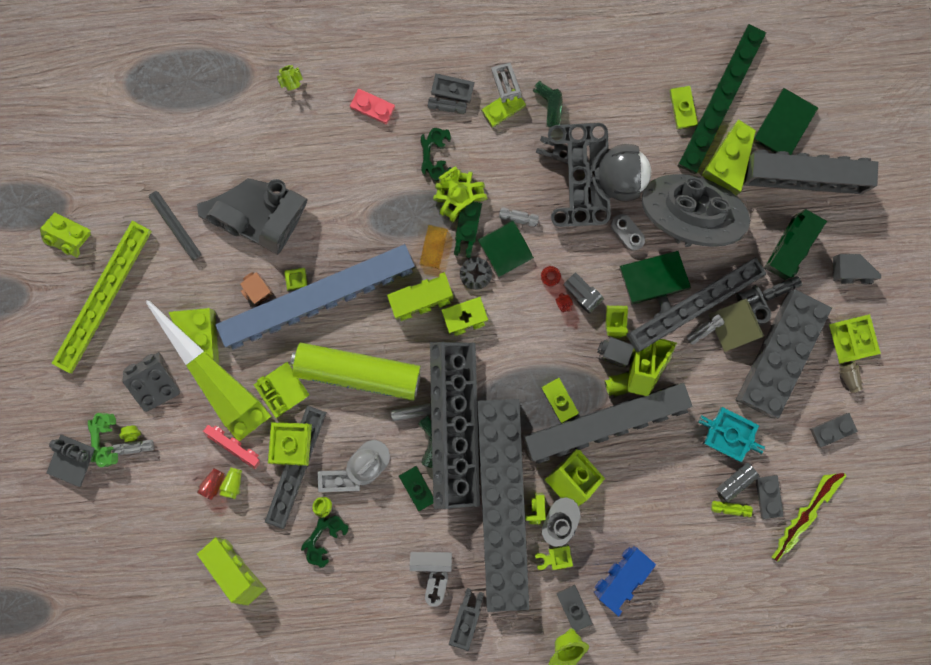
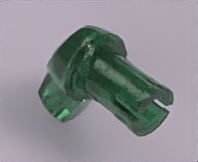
[533,81,563,127]
[418,415,433,468]

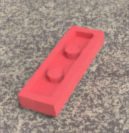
[203,425,260,469]

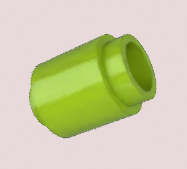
[605,372,631,397]

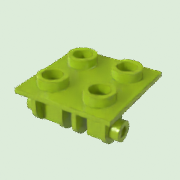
[253,362,310,418]

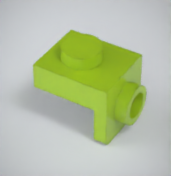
[605,305,628,338]

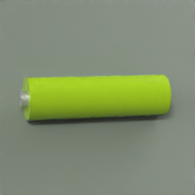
[290,342,421,401]

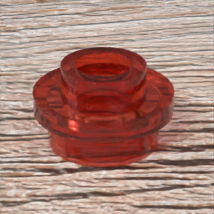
[541,266,561,286]
[555,293,573,313]

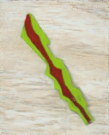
[771,473,846,562]

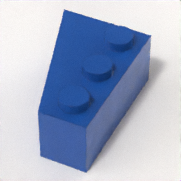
[594,546,656,617]

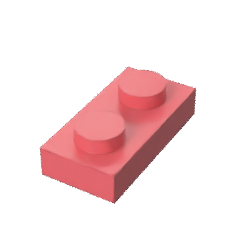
[350,88,395,125]

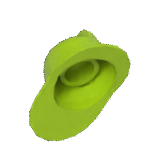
[548,629,589,665]

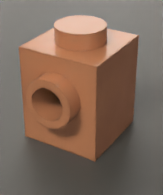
[240,272,274,306]

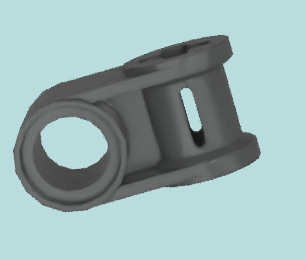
[736,285,771,325]

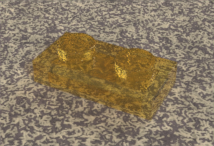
[420,225,448,269]

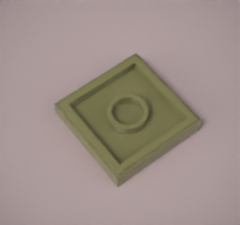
[708,299,764,352]

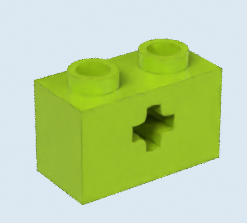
[442,297,488,336]

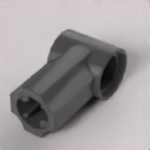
[563,272,604,314]

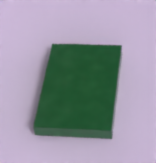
[753,88,818,155]
[619,251,691,305]

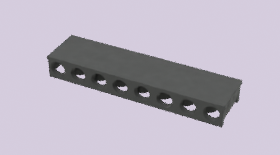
[430,342,480,509]

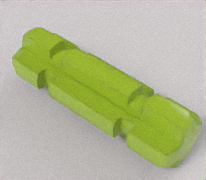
[711,501,753,517]

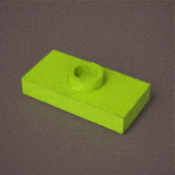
[669,86,698,129]
[541,378,579,423]

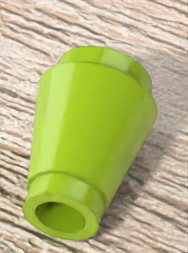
[219,467,242,499]

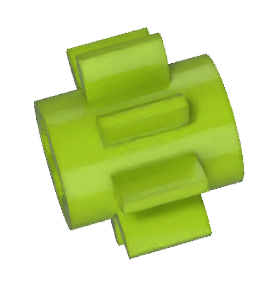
[277,65,303,91]

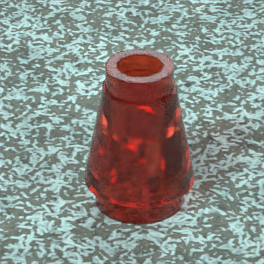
[197,468,224,500]

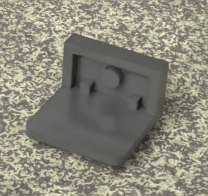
[122,352,180,412]

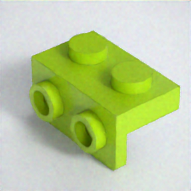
[40,212,91,258]

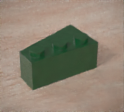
[764,209,827,280]

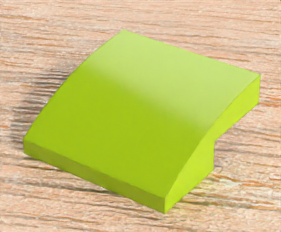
[829,314,881,364]

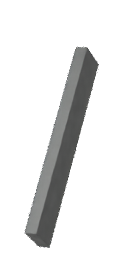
[265,405,327,529]

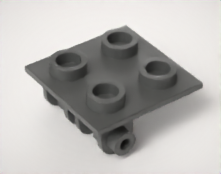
[46,435,95,487]

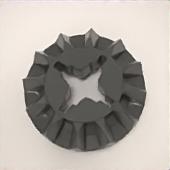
[460,257,492,290]

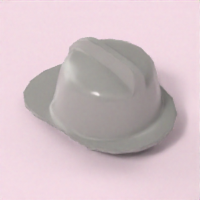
[346,440,390,485]
[542,498,581,547]

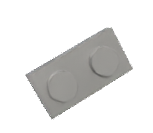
[318,470,360,492]

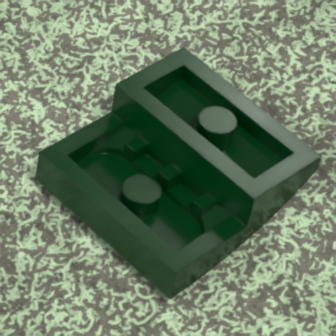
[478,220,534,277]

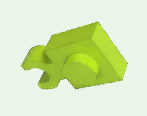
[535,545,573,570]

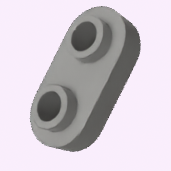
[611,214,645,251]

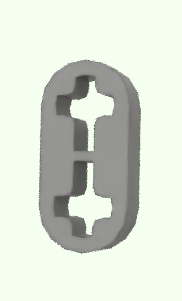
[425,572,448,607]

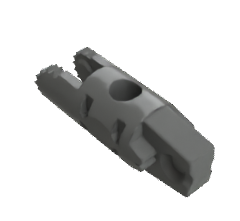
[536,136,589,164]

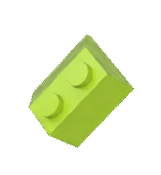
[545,449,605,506]

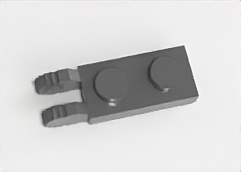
[448,588,484,651]

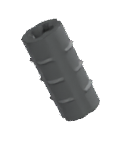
[716,463,760,503]

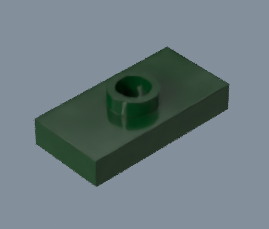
[399,465,433,512]

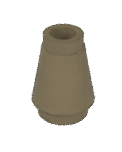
[838,361,863,393]

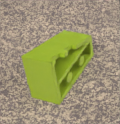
[701,119,756,196]
[387,272,453,321]
[168,308,219,364]
[628,339,677,396]
[197,537,267,605]

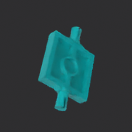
[698,407,765,462]

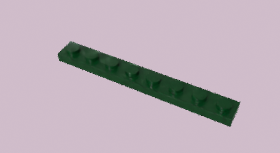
[677,24,767,174]

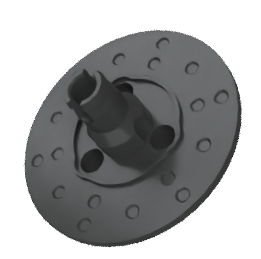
[642,174,750,247]

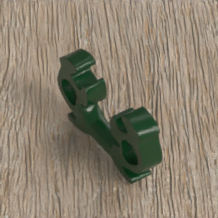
[420,128,452,182]
[301,515,349,568]

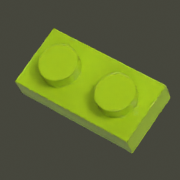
[481,89,526,128]

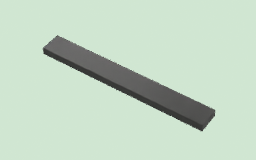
[626,257,766,352]

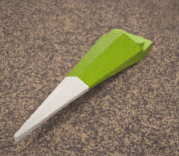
[146,300,272,441]

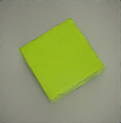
[284,268,308,291]

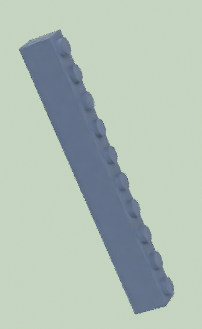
[215,244,415,350]

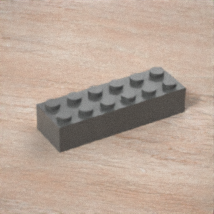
[743,150,879,194]
[735,289,832,419]

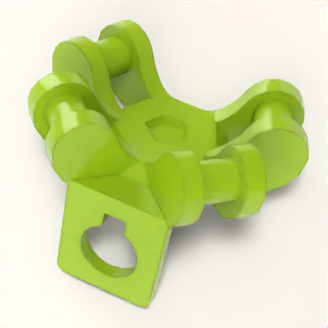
[433,166,488,222]

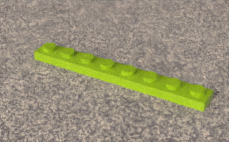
[51,221,152,373]

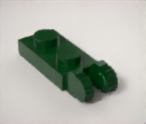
[454,201,482,258]

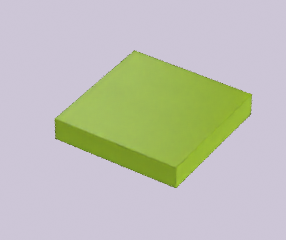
[268,422,312,466]

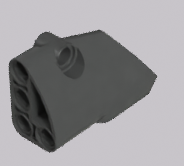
[197,178,308,255]

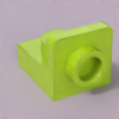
[525,493,546,524]

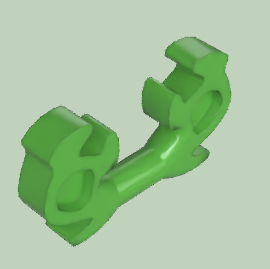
[88,413,118,467]

